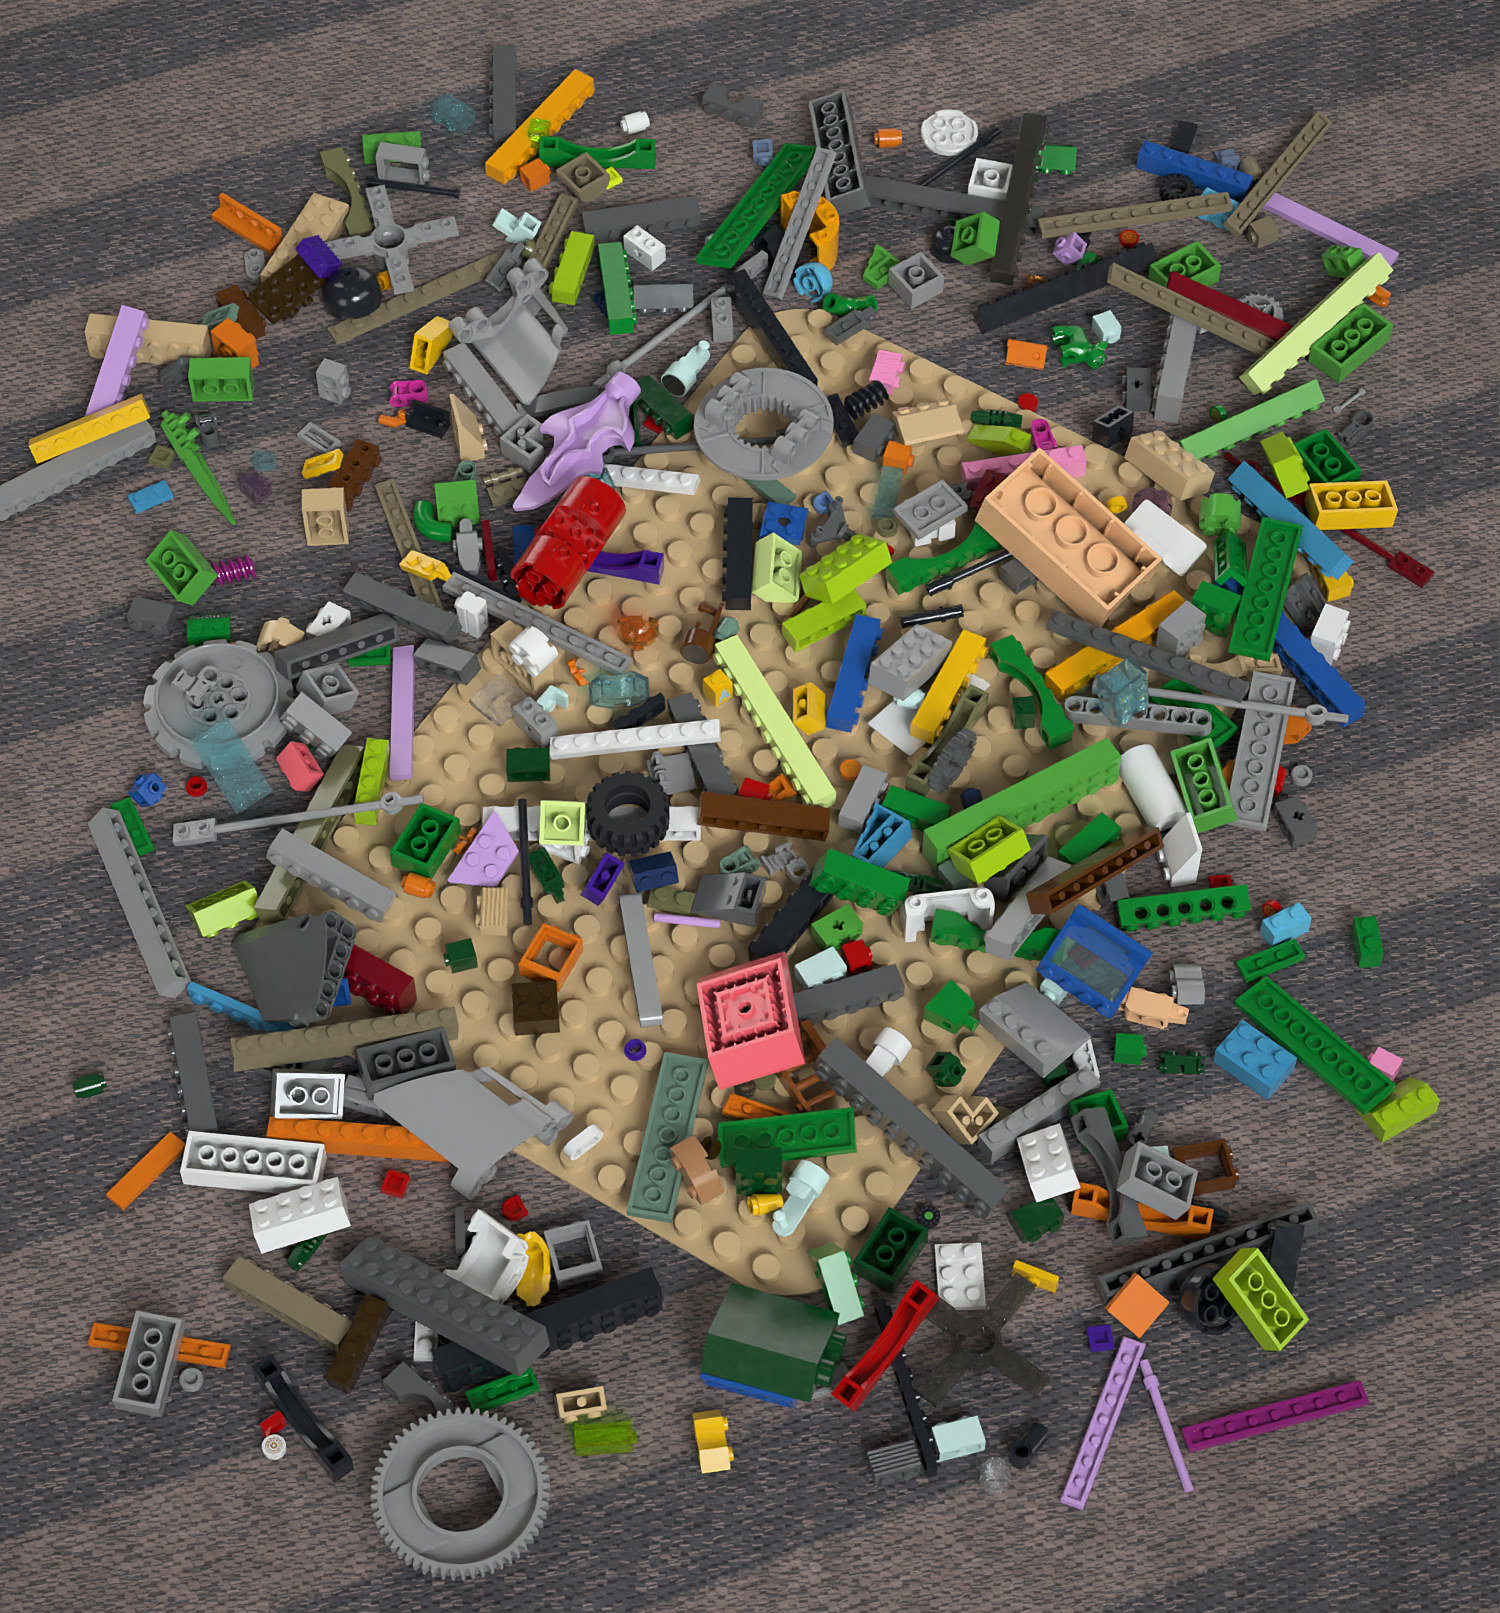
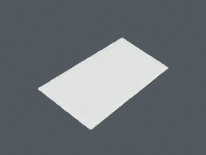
[868,669,990,756]

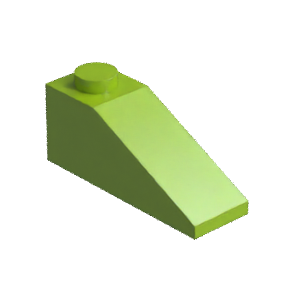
[966,424,1031,457]

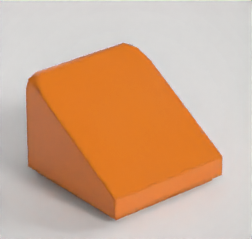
[768,774,797,802]

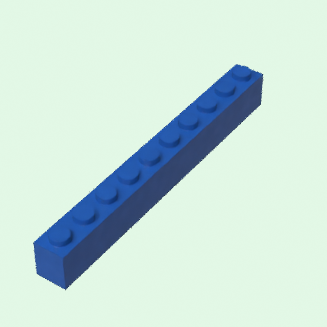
[1213,576,1366,728]

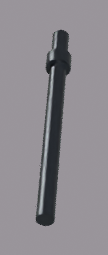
[915,127,1001,186]
[518,798,534,925]

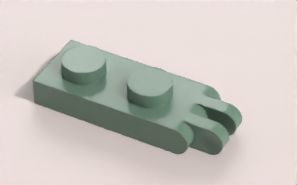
[197,303,239,332]

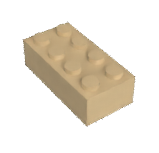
[1124,430,1215,501]

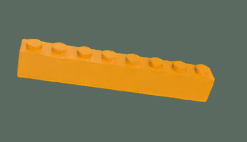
[485,69,595,185]
[1044,590,1185,702]

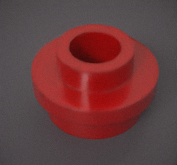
[186,776,207,797]

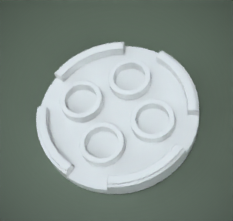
[921,109,978,156]

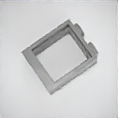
[376,142,430,185]
[544,1220,603,1290]

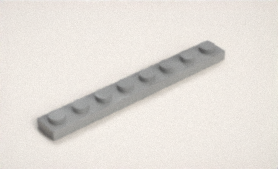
[762,147,837,300]

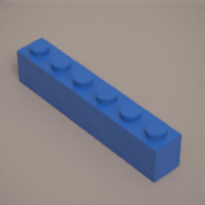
[1136,140,1253,203]
[826,614,883,733]

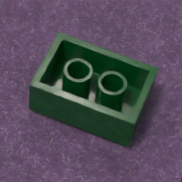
[853,1207,929,1295]

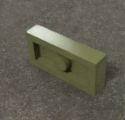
[648,887,696,916]

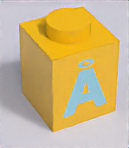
[703,669,733,707]

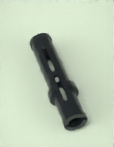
[900,604,964,629]

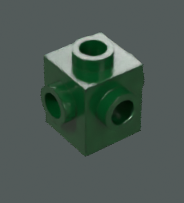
[925,1052,966,1087]

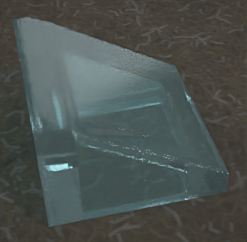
[250,451,279,475]

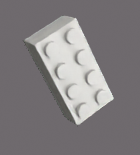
[249,1177,351,1253]

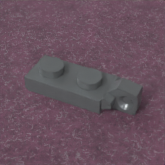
[483,242,525,293]
[824,306,876,346]

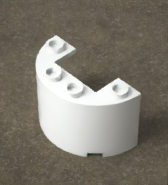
[442,1209,529,1304]

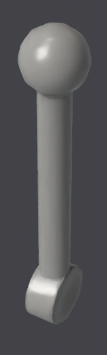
[1333,388,1365,414]

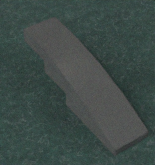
[516,386,600,420]

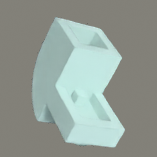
[492,208,542,244]

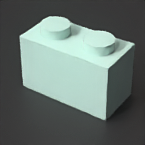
[794,946,847,990]
[931,1416,986,1462]

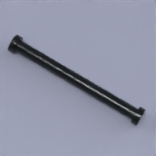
[368,176,461,199]

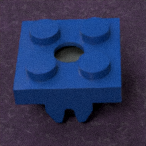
[760,501,809,546]

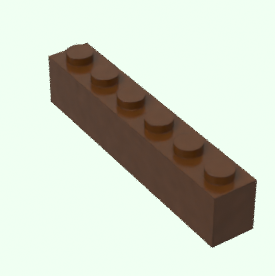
[697,791,830,841]

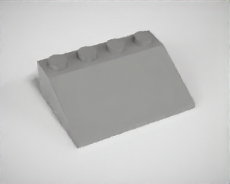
[979,982,1091,1078]

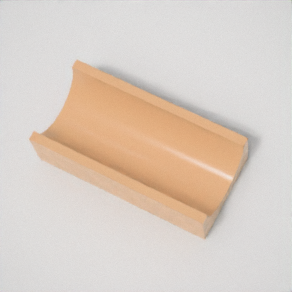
[975,448,1162,627]

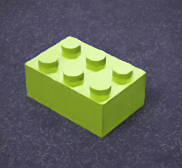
[1260,431,1310,499]
[947,815,1031,885]

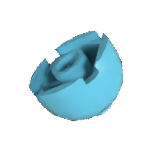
[794,262,833,303]

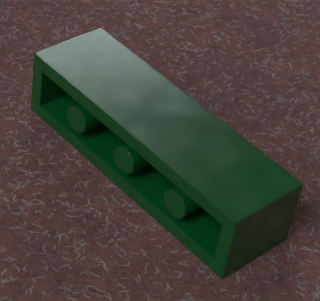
[636,375,694,440]

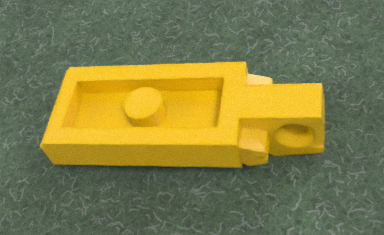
[399,550,452,581]

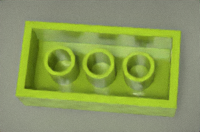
[799,534,892,604]
[1212,1248,1309,1351]

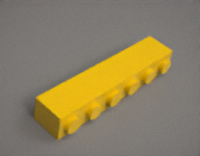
[29,394,150,464]
[910,629,988,744]

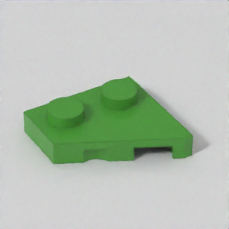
[863,244,901,291]

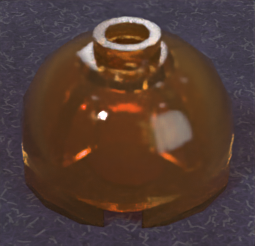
[617,616,659,651]

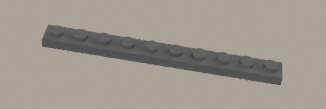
[1046,610,1250,703]

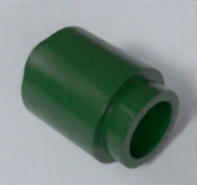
[72,1071,107,1099]

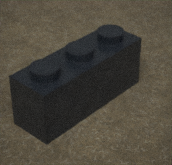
[1265,1220,1305,1295]

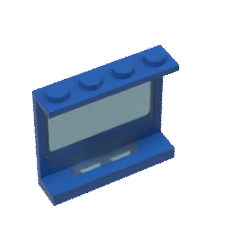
[1036,904,1153,1019]

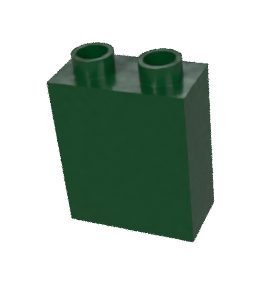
[700,1283,847,1403]

